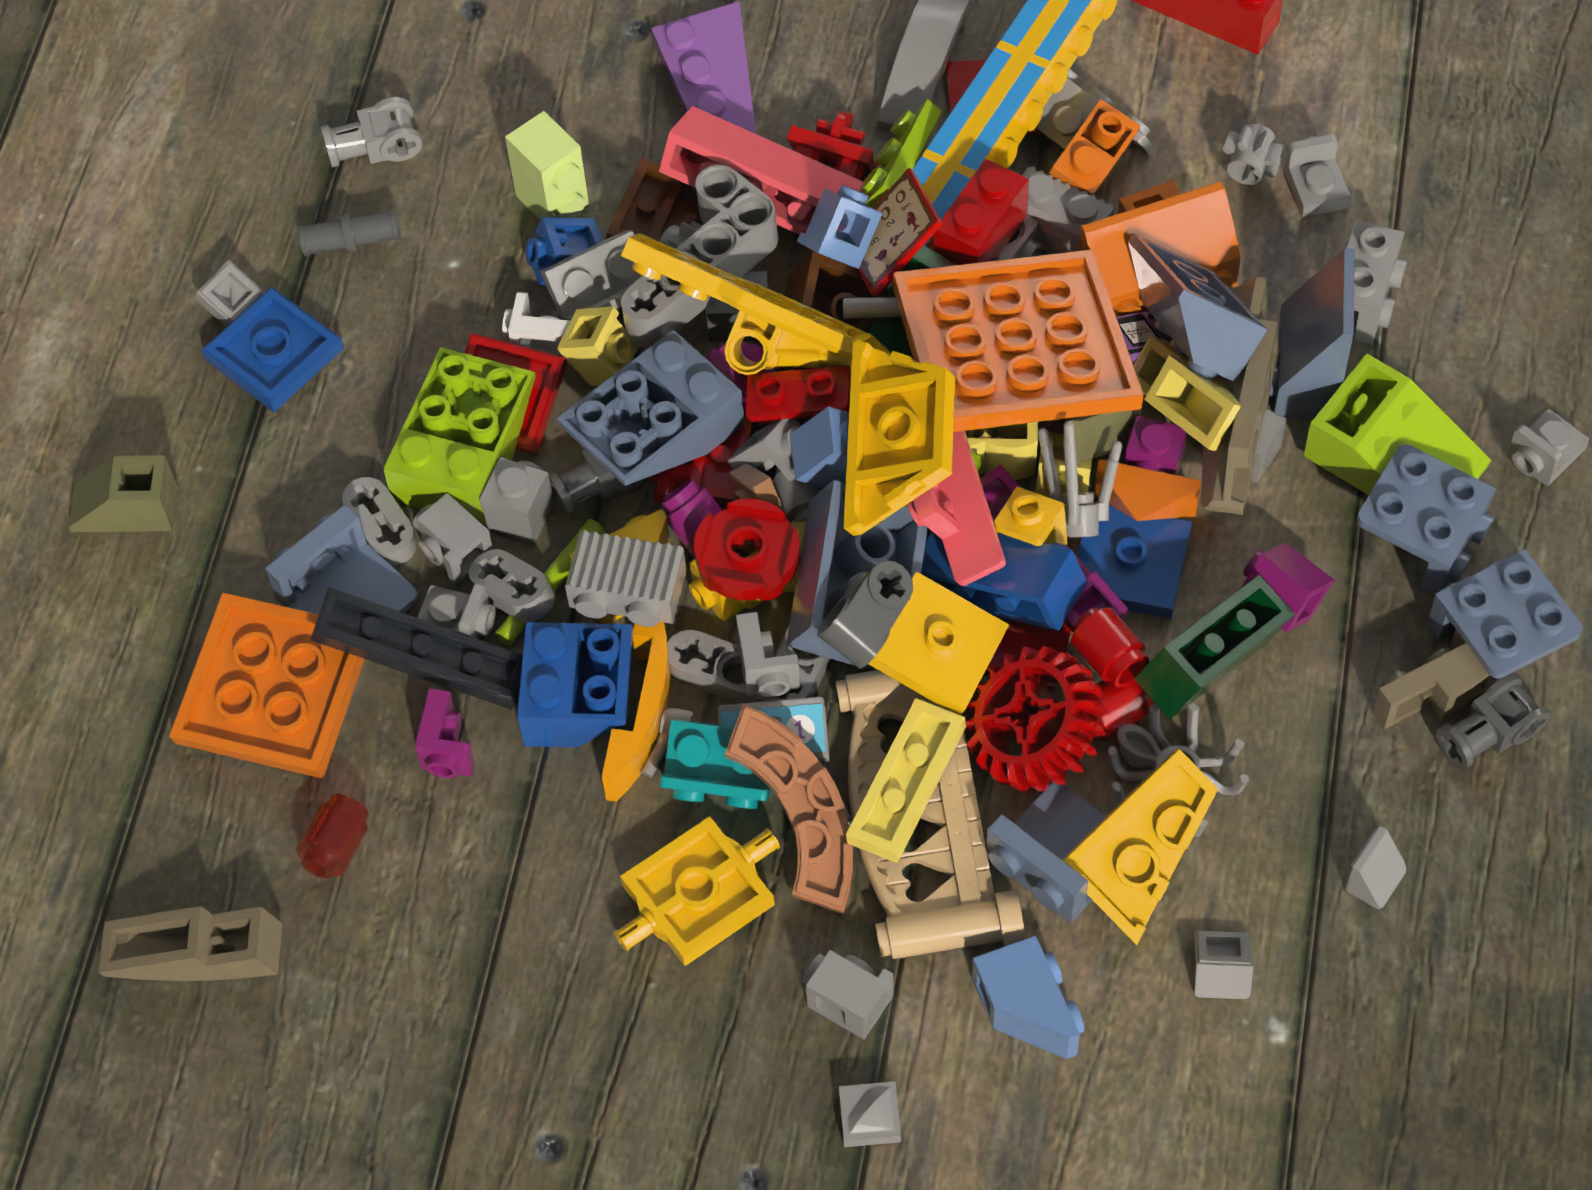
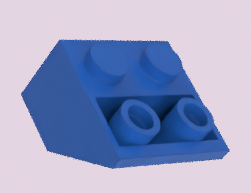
[517,622,633,747]

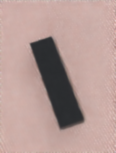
[310,587,523,710]

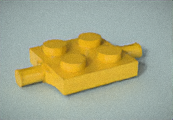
[613,816,780,966]

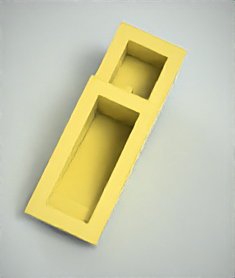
[1133,335,1241,451]

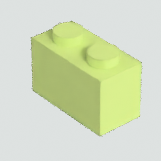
[505,111,589,220]

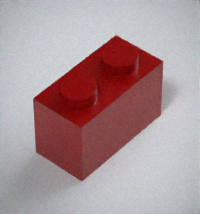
[934,159,1029,265]

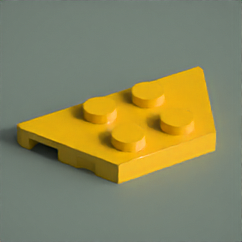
[844,340,955,536]

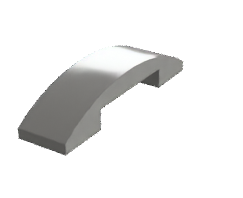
[878,0,975,129]

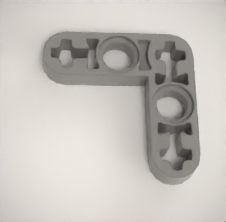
[667,627,831,703]

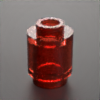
[296,794,369,878]

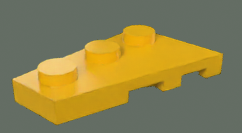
[1062,748,1218,945]

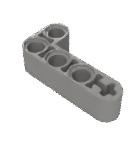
[621,165,778,349]

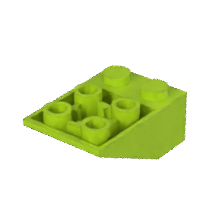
[383,347,536,527]
[1304,354,1491,495]

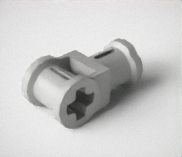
[321,97,423,167]

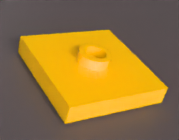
[868,571,1009,715]

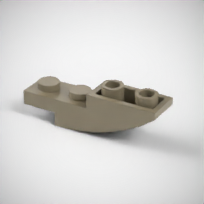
[1372,630,1501,729]

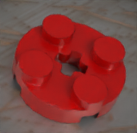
[694,499,800,600]

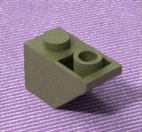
[69,455,178,532]

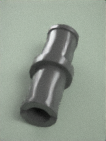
[298,209,401,257]

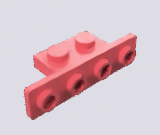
[907,431,1006,586]

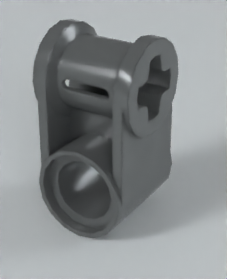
[817,561,913,668]

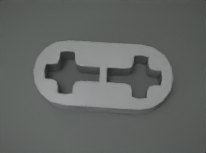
[342,477,417,565]
[468,549,556,622]

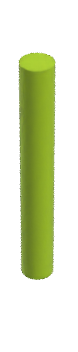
[495,519,604,646]

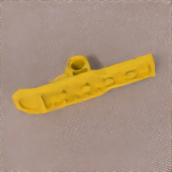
[621,233,891,375]

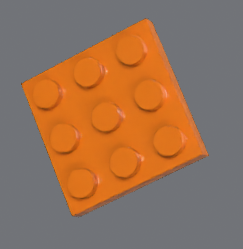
[169,593,365,779]

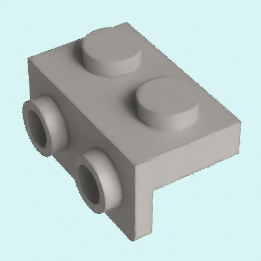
[1347,221,1408,345]

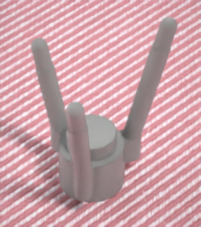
[1038,421,1122,537]

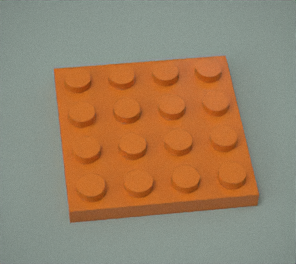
[893,250,1144,432]

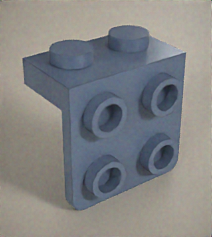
[1357,444,1496,595]
[265,504,418,614]
[1427,549,1583,678]
[987,783,1106,923]

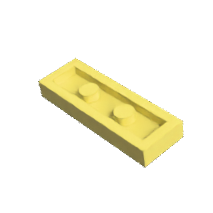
[846,698,966,864]

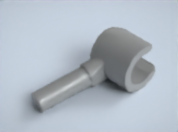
[640,708,696,778]

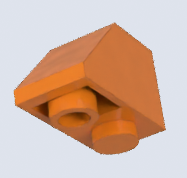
[1048,99,1141,196]

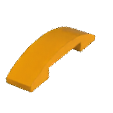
[601,622,671,802]

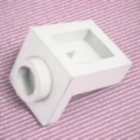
[502,292,571,365]

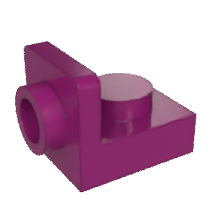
[415,688,475,778]

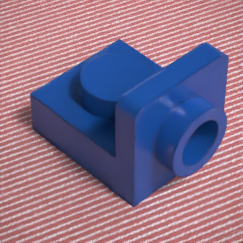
[525,217,603,285]

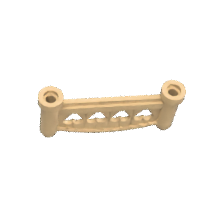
[836,670,1026,959]

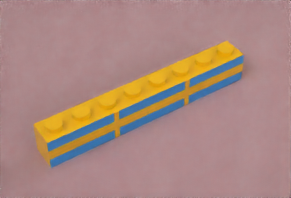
[890,0,1118,282]

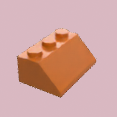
[1079,181,1241,317]

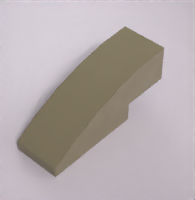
[98,906,283,981]

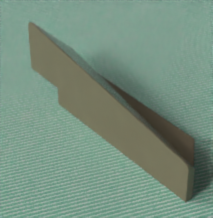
[1201,276,1279,515]

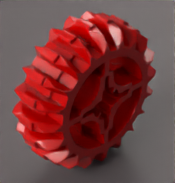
[965,646,1109,792]

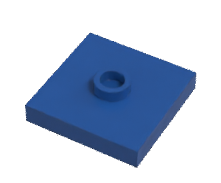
[201,287,344,412]
[1077,506,1192,619]

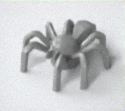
[1108,703,1250,837]

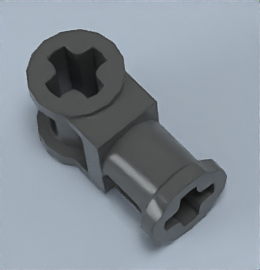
[548,450,648,515]
[1436,673,1552,770]

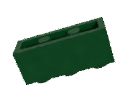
[1134,575,1295,719]

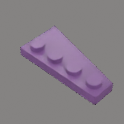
[651,1,756,134]

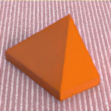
[1095,459,1201,521]

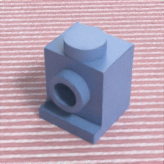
[797,184,883,269]

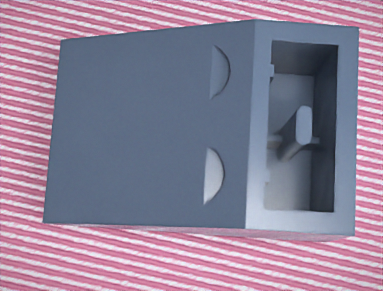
[557,330,745,486]

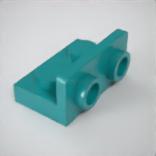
[659,719,773,809]

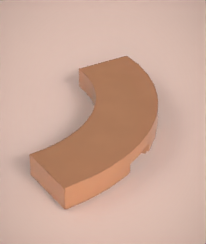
[725,704,853,915]

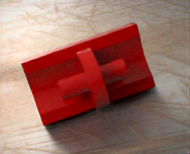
[787,110,879,182]

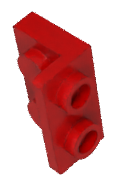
[746,365,851,426]

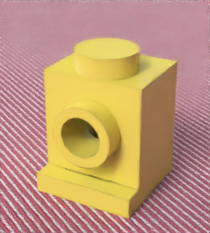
[557,306,638,386]

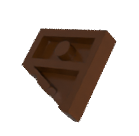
[606,158,703,241]

